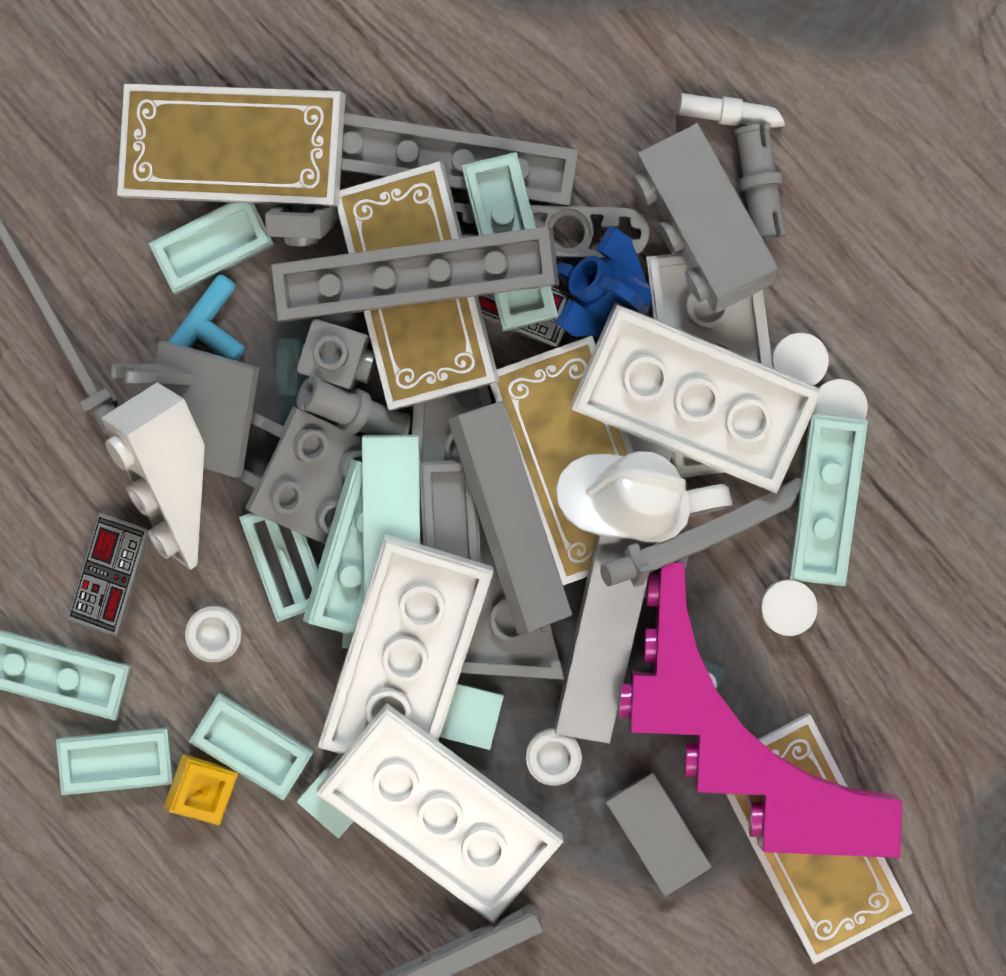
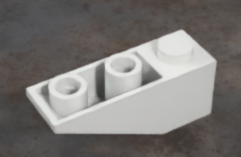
[101,382,205,570]

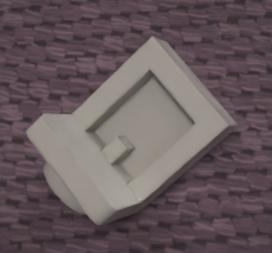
[265,204,338,246]
[297,319,376,391]

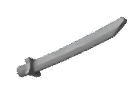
[0,218,118,436]
[600,478,801,587]

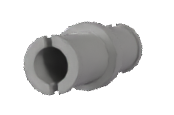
[734,124,787,241]
[297,375,411,435]

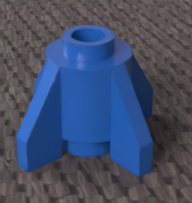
[555,226,652,337]

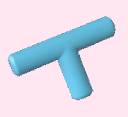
[155,274,245,363]

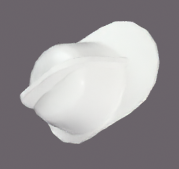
[556,451,691,543]

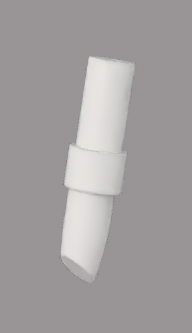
[678,93,785,128]

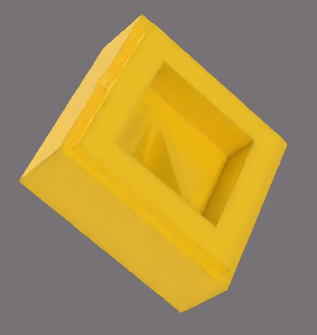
[164,754,238,826]

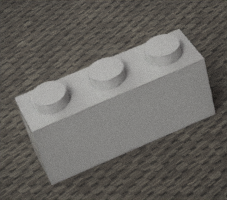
[632,123,778,314]

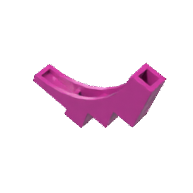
[619,561,903,858]

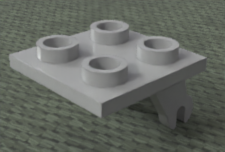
[102,341,260,478]
[236,406,362,544]

